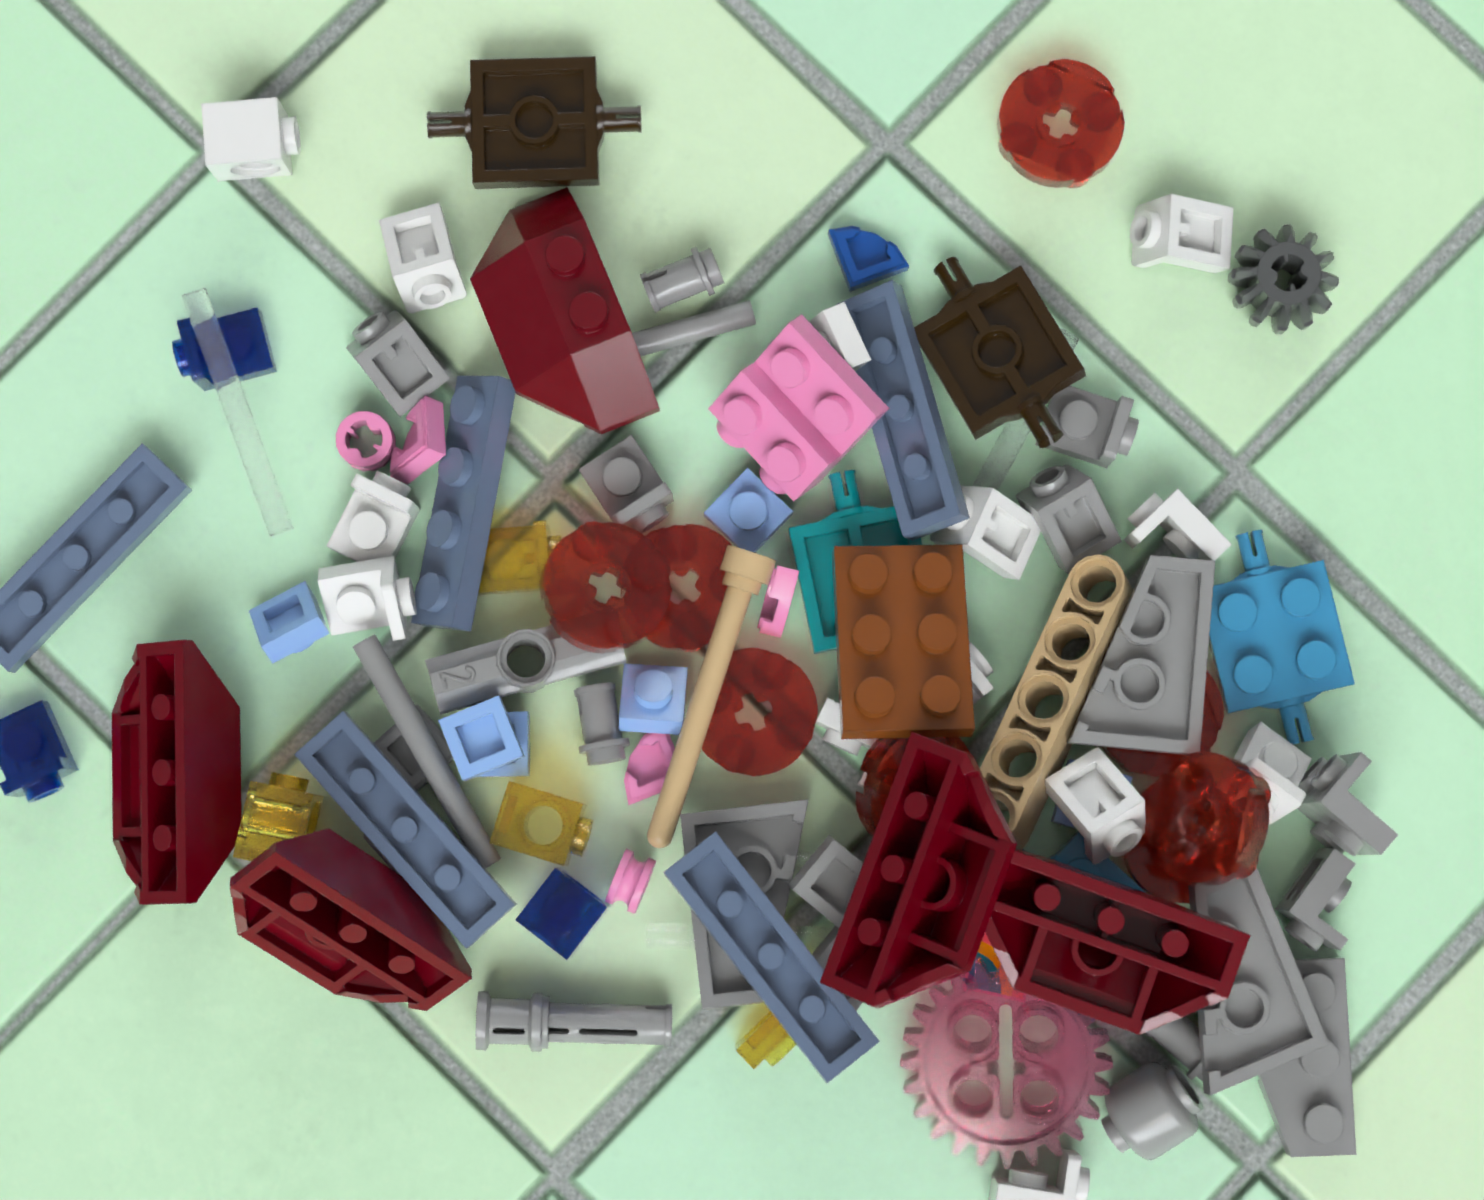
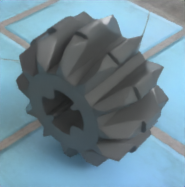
[1228,224,1339,334]

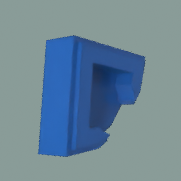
[828,226,909,292]

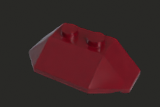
[470,187,660,435]
[112,640,242,905]
[819,732,1017,1008]
[230,828,472,1011]
[985,849,1251,1035]

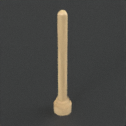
[647,545,776,848]

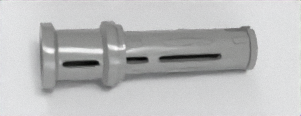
[476,991,672,1052]

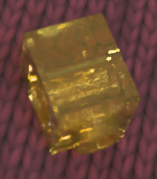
[233,772,324,861]
[489,781,594,866]

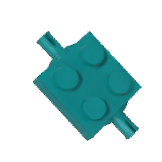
[788,470,923,654]

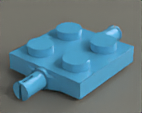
[1209,529,1355,745]

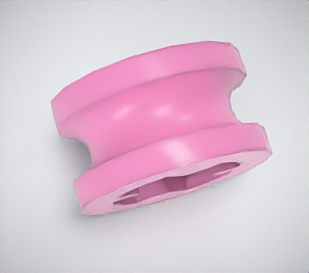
[336,411,396,471]
[605,849,656,914]

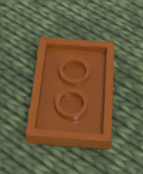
[832,544,975,739]

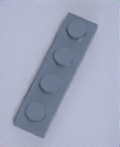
[838,280,970,541]
[411,376,516,632]
[0,444,192,673]
[294,711,517,949]
[664,832,880,1084]

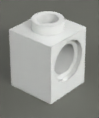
[201,97,301,182]

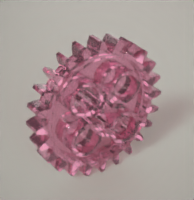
[900,957,1113,1169]

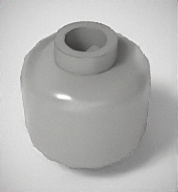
[1101,1062,1203,1160]

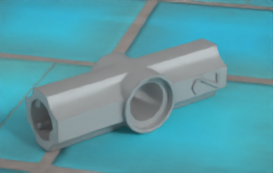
[425,609,626,715]

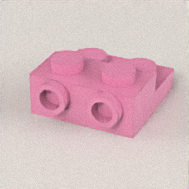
[708,315,890,501]

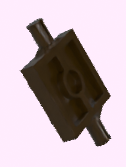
[427,56,642,189]
[914,257,1086,448]

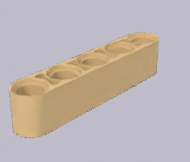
[980,554,1133,850]

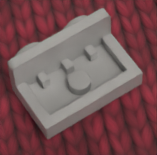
[1297,752,1398,856]

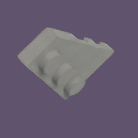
[1067,555,1215,756]
[680,799,809,1010]
[1188,861,1329,1096]
[1257,957,1356,1157]

